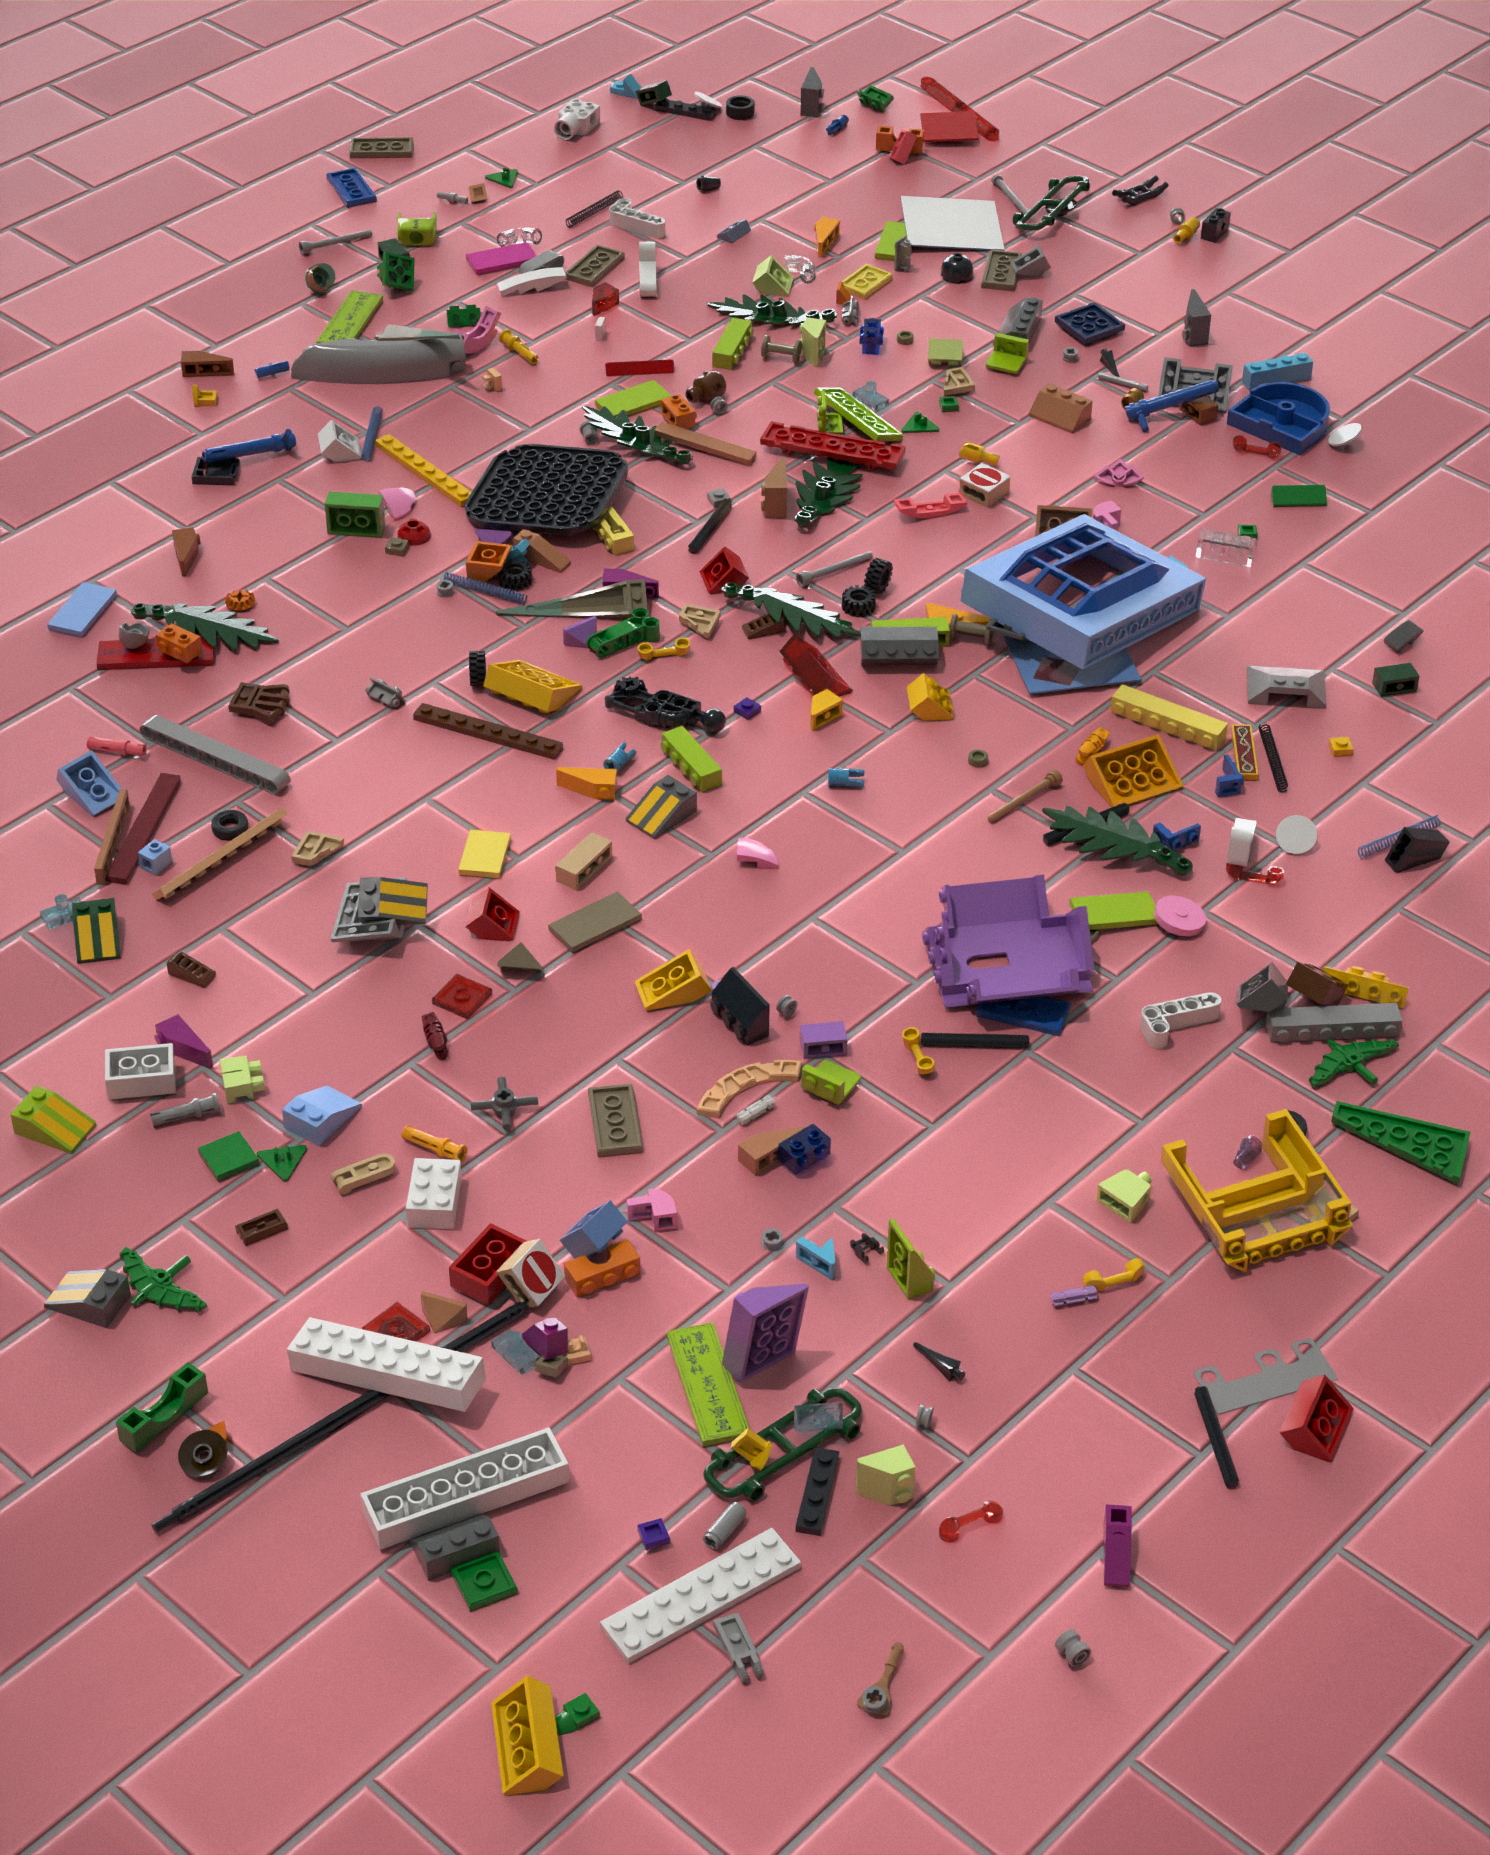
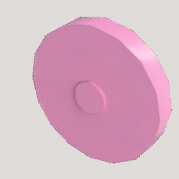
[1153,895,1206,937]

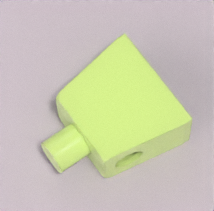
[1097,1170,1152,1223]

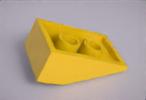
[634,949,712,1011]

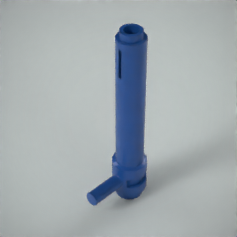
[1125,380,1219,432]
[202,429,296,463]

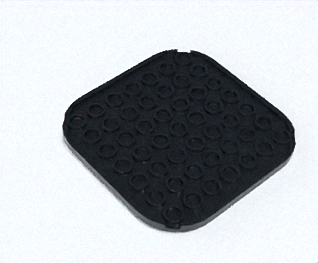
[465,444,628,536]

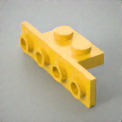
[1323,966,1409,1008]

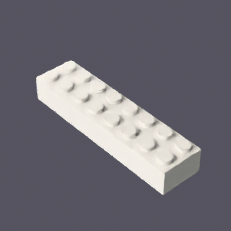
[286,1317,486,1412]
[360,1428,569,1550]

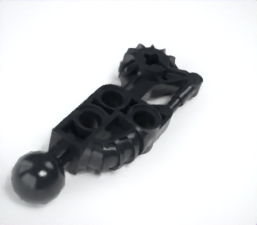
[605,676,726,733]

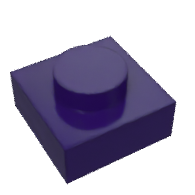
[734,697,761,720]
[637,1518,670,1550]

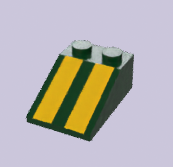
[72,898,121,964]

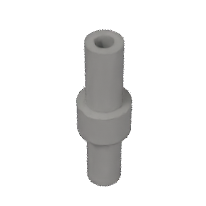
[437,192,468,204]

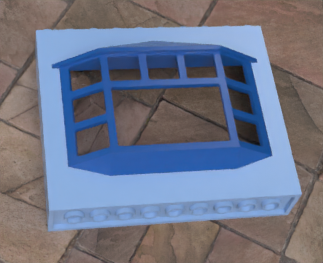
[960,514,1206,669]

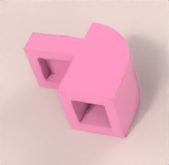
[1093,500,1121,531]
[626,1189,677,1232]

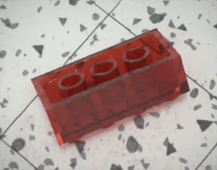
[779,634,853,697]

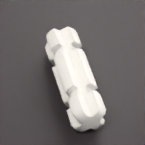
[737,1095,775,1125]

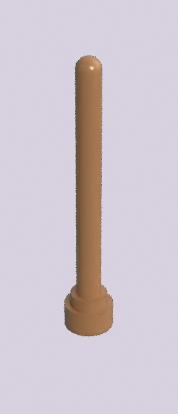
[988,769,1063,822]

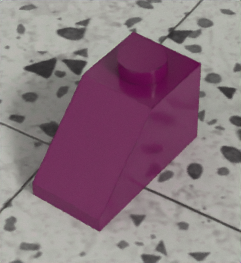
[522,1317,568,1360]

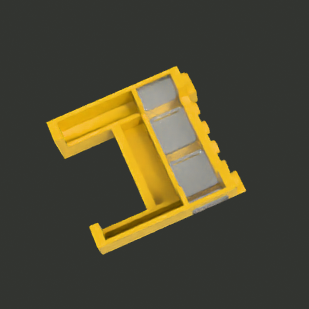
[1161,1109,1353,1273]

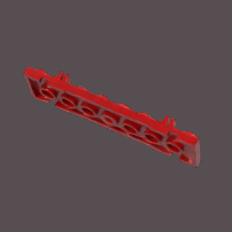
[760,421,906,471]

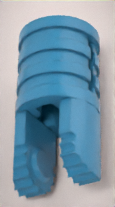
[603,742,637,773]
[828,768,865,787]

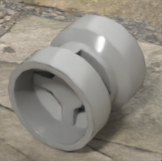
[1055,1629,1092,1667]

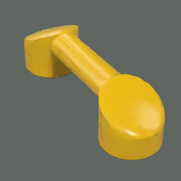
[637,638,690,660]
[902,1027,935,1074]
[1082,1258,1145,1292]

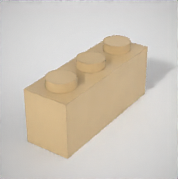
[555,832,612,890]

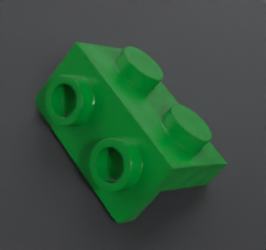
[857,85,894,112]
[446,304,481,327]

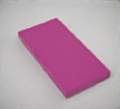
[466,242,537,275]

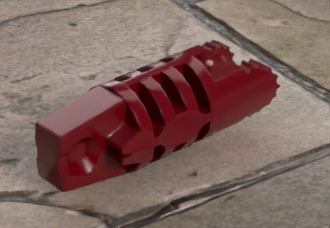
[422,1012,448,1060]

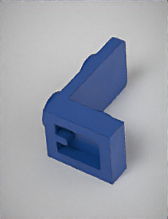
[1215,755,1244,797]
[1153,822,1201,851]

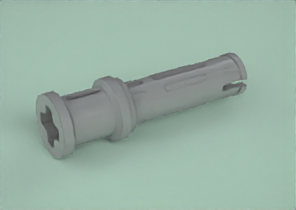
[150,1093,221,1127]

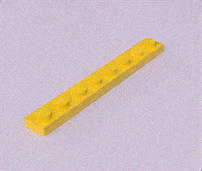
[375,434,471,507]

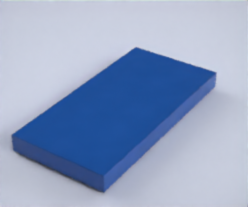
[326,168,377,208]
[976,997,1071,1037]

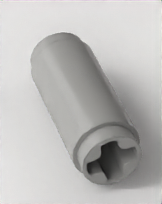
[703,1502,747,1550]

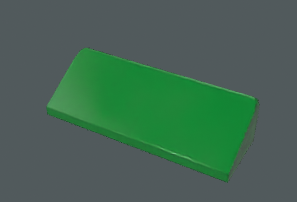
[1270,485,1327,507]

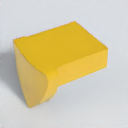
[192,385,218,406]
[731,1428,773,1471]

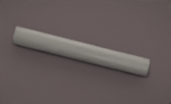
[1098,372,1148,392]

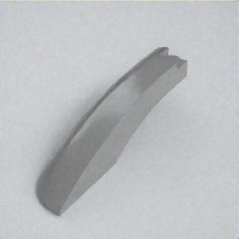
[291,334,466,384]

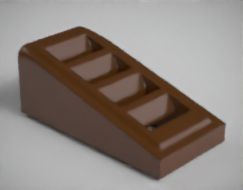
[742,614,784,639]
[167,951,216,987]

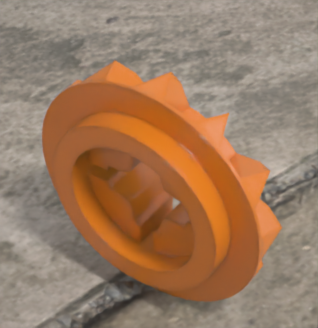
[225,589,255,611]

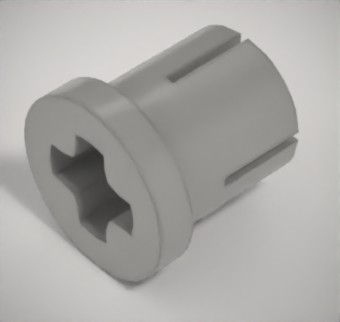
[579,421,598,444]

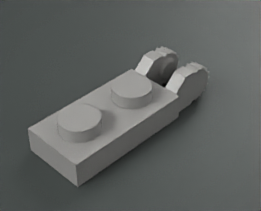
[714,1612,764,1683]

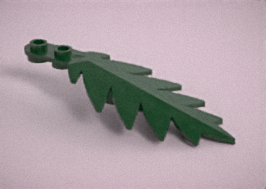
[707,294,837,325]
[582,405,693,464]
[794,457,863,527]
[722,582,860,639]
[130,603,279,651]
[1042,806,1193,876]

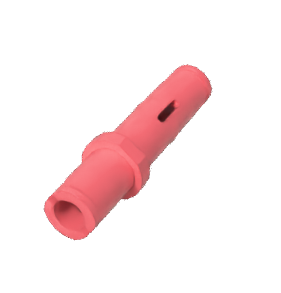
[86,737,147,757]

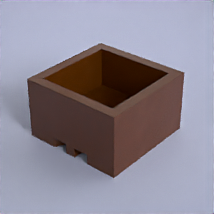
[1285,962,1349,1006]

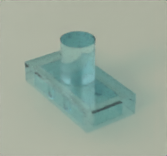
[852,381,889,411]
[40,894,81,930]
[491,1329,540,1375]
[794,1402,843,1432]

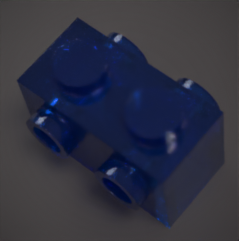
[859,318,884,355]
[778,1123,831,1175]

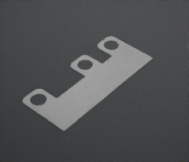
[1194,1338,1338,1414]

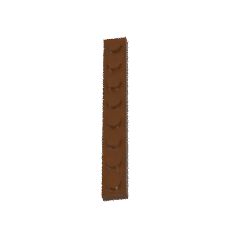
[413,703,563,760]

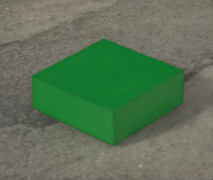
[939,396,959,412]
[1237,524,1258,541]

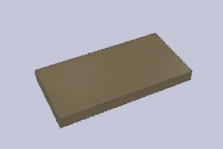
[349,137,413,158]
[565,244,625,287]
[981,250,1022,291]
[548,892,642,953]
[588,1084,643,1157]

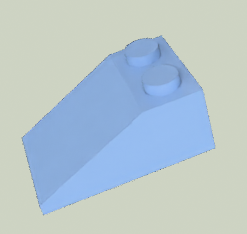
[56,750,122,817]
[282,1086,362,1146]

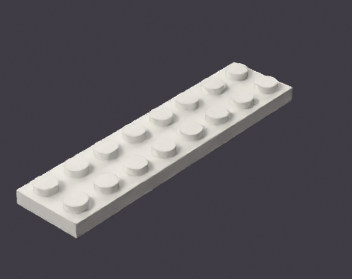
[600,1528,801,1664]

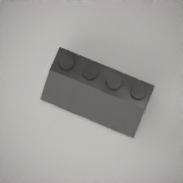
[993,297,1043,346]
[860,627,939,665]

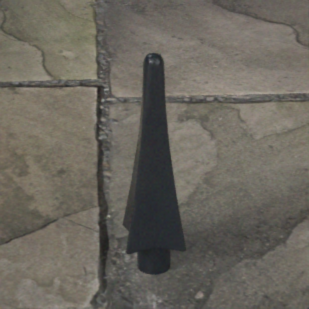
[1100,348,1120,377]
[913,1342,966,1382]

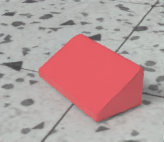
[889,129,917,164]

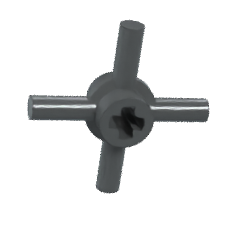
[470,1077,538,1130]

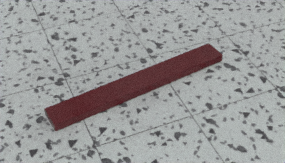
[106,773,181,884]

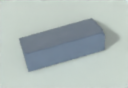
[716,220,751,243]

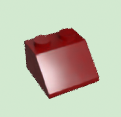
[699,546,749,594]
[465,887,520,941]

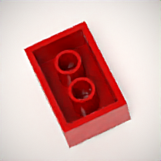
[449,1223,527,1306]

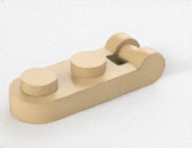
[331,1154,395,1195]

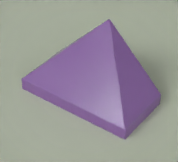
[475,529,514,544]
[563,616,597,648]

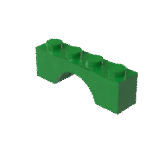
[116,1362,208,1453]

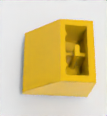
[906,673,954,721]

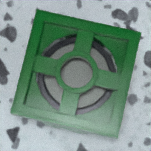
[377,252,415,292]

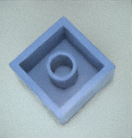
[559,1200,628,1259]

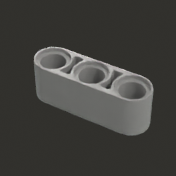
[519,250,564,274]

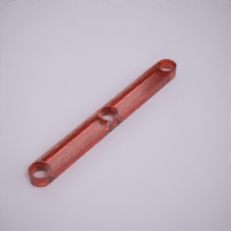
[920,77,1000,141]

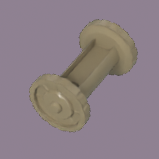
[761,335,802,363]
[949,614,993,645]

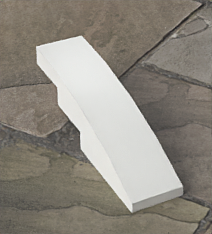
[497,267,567,296]

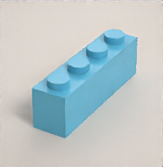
[1242,353,1313,391]

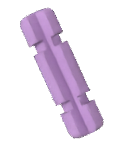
[1051,1286,1097,1307]

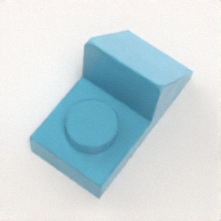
[610,74,642,99]
[506,538,531,563]
[796,1236,835,1280]

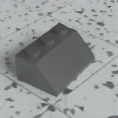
[1236,962,1288,1012]
[410,1514,500,1581]

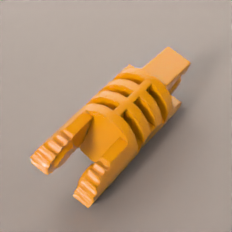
[1076,727,1110,765]

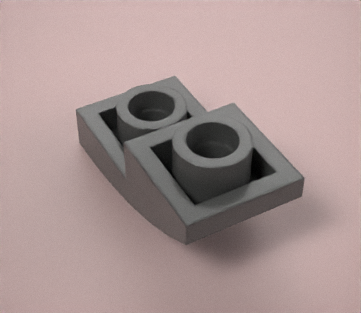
[1384,620,1424,653]

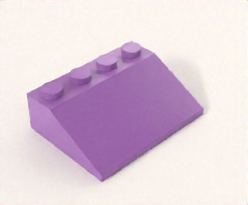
[722,1284,809,1382]

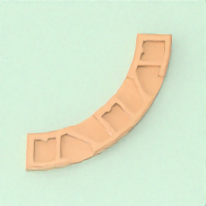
[697,1060,802,1118]

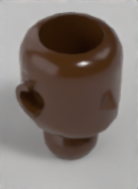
[685,370,727,403]

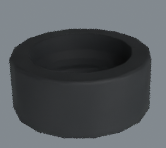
[726,95,755,120]

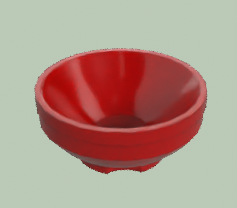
[397,519,431,546]

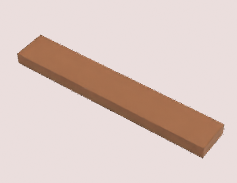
[654,422,757,465]
[94,789,130,885]

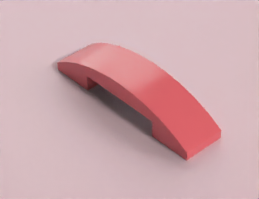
[894,493,967,518]

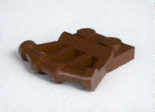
[228,682,290,725]

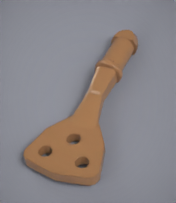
[857,1642,904,1717]

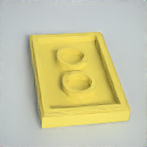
[842,264,893,299]
[458,829,511,879]

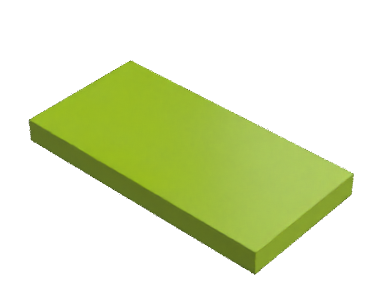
[875,221,912,261]
[595,380,672,418]
[1069,891,1158,930]

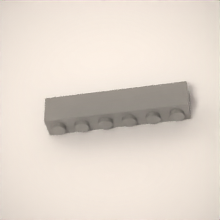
[1266,1003,1402,1042]

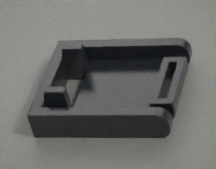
[191,457,240,485]

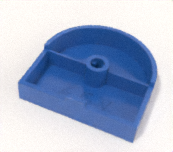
[1227,382,1330,455]

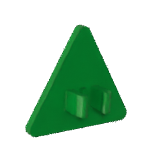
[485,168,518,188]
[901,412,940,433]
[257,1145,307,1182]

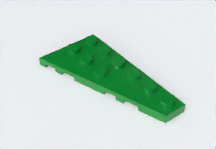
[1331,1101,1471,1185]

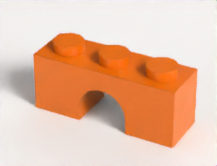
[876,125,924,154]
[564,1239,640,1297]

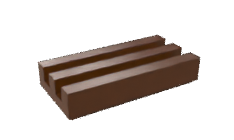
[235,1208,288,1246]

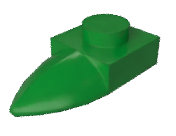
[555,1692,600,1735]

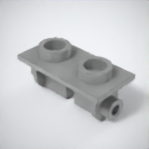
[894,235,912,272]
[842,295,860,327]
[365,677,406,708]

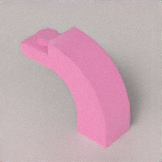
[454,306,502,354]

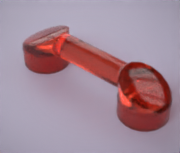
[1233,435,1282,458]
[1226,863,1284,884]
[939,1500,1003,1543]

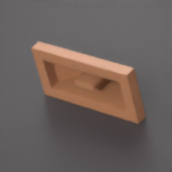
[421,1291,468,1333]

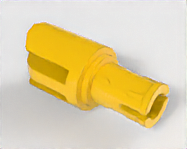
[1173,217,1200,244]
[959,441,1000,466]

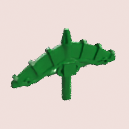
[1309,1039,1399,1087]
[119,1247,208,1312]

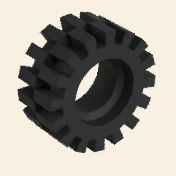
[864,557,893,594]
[498,559,532,591]
[842,585,876,617]
[469,651,486,686]

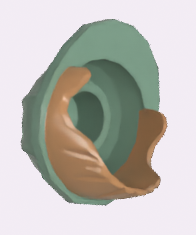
[305,263,336,293]

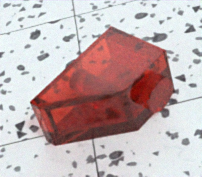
[592,282,619,316]

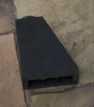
[1385,827,1450,872]

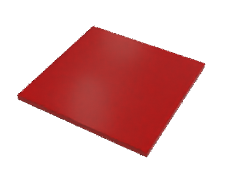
[920,111,979,142]

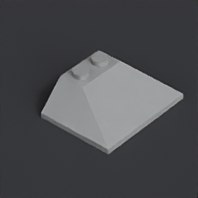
[1158,357,1233,412]
[1247,665,1326,709]
[330,877,407,942]

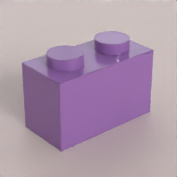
[800,1021,847,1059]

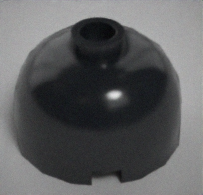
[941,253,973,284]

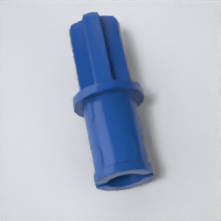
[826,115,849,135]
[255,361,290,378]

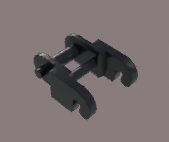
[850,1233,884,1263]

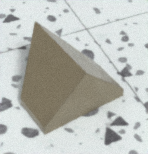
[497,942,543,972]

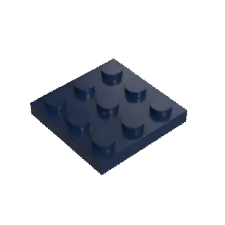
[1055,302,1126,344]

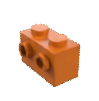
[661,394,697,429]
[156,623,202,663]

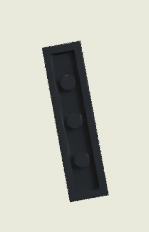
[655,98,717,121]
[795,1447,839,1536]

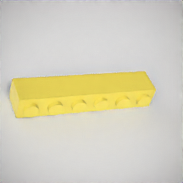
[1110,684,1228,751]

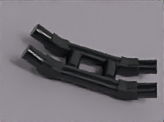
[1112,175,1169,204]

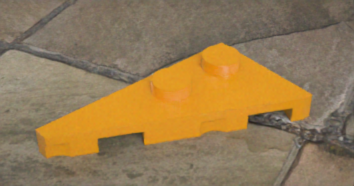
[925,603,993,626]

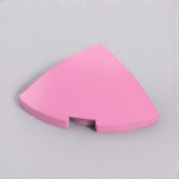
[1094,459,1144,486]
[379,488,416,521]
[737,838,778,869]

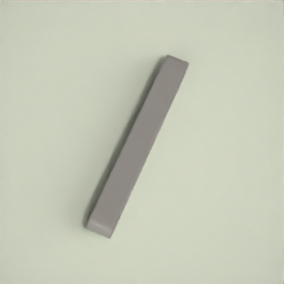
[140,715,291,795]

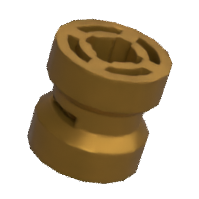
[1121,388,1144,409]

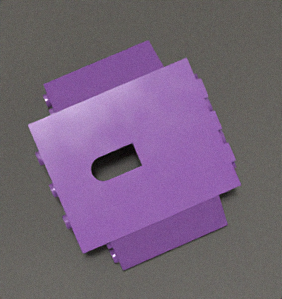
[922,874,1095,1008]

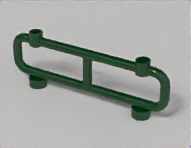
[1013,176,1090,231]
[703,1387,862,1502]

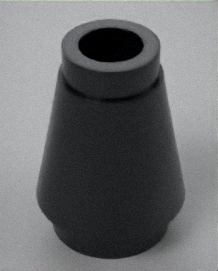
[696,176,721,192]

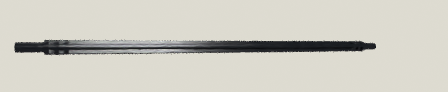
[151,1299,532,1533]

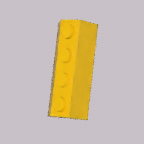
[491,1675,564,1796]

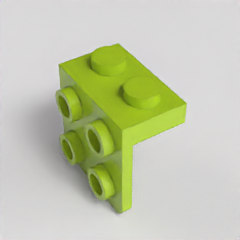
[985,333,1029,374]
[817,391,843,435]
[801,1060,861,1105]

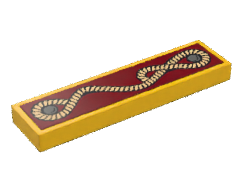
[1231,724,1258,780]

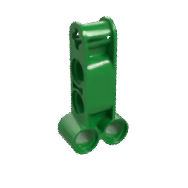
[586,608,660,658]

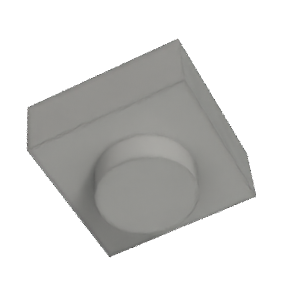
[707,488,731,508]

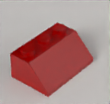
[1280,1374,1354,1462]

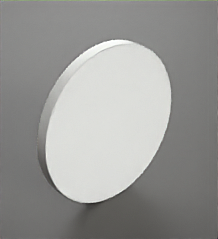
[694,92,722,109]
[1328,423,1362,447]
[1276,815,1317,855]

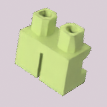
[220,1055,265,1104]

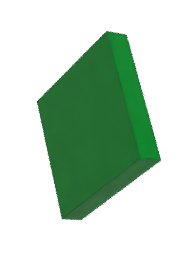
[198,1131,259,1181]
[450,1550,518,1612]

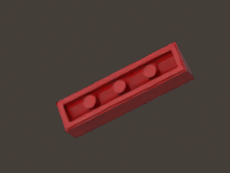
[605,359,674,376]

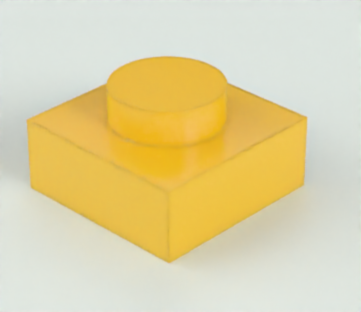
[1328,737,1353,757]

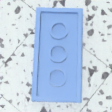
[47,582,117,637]

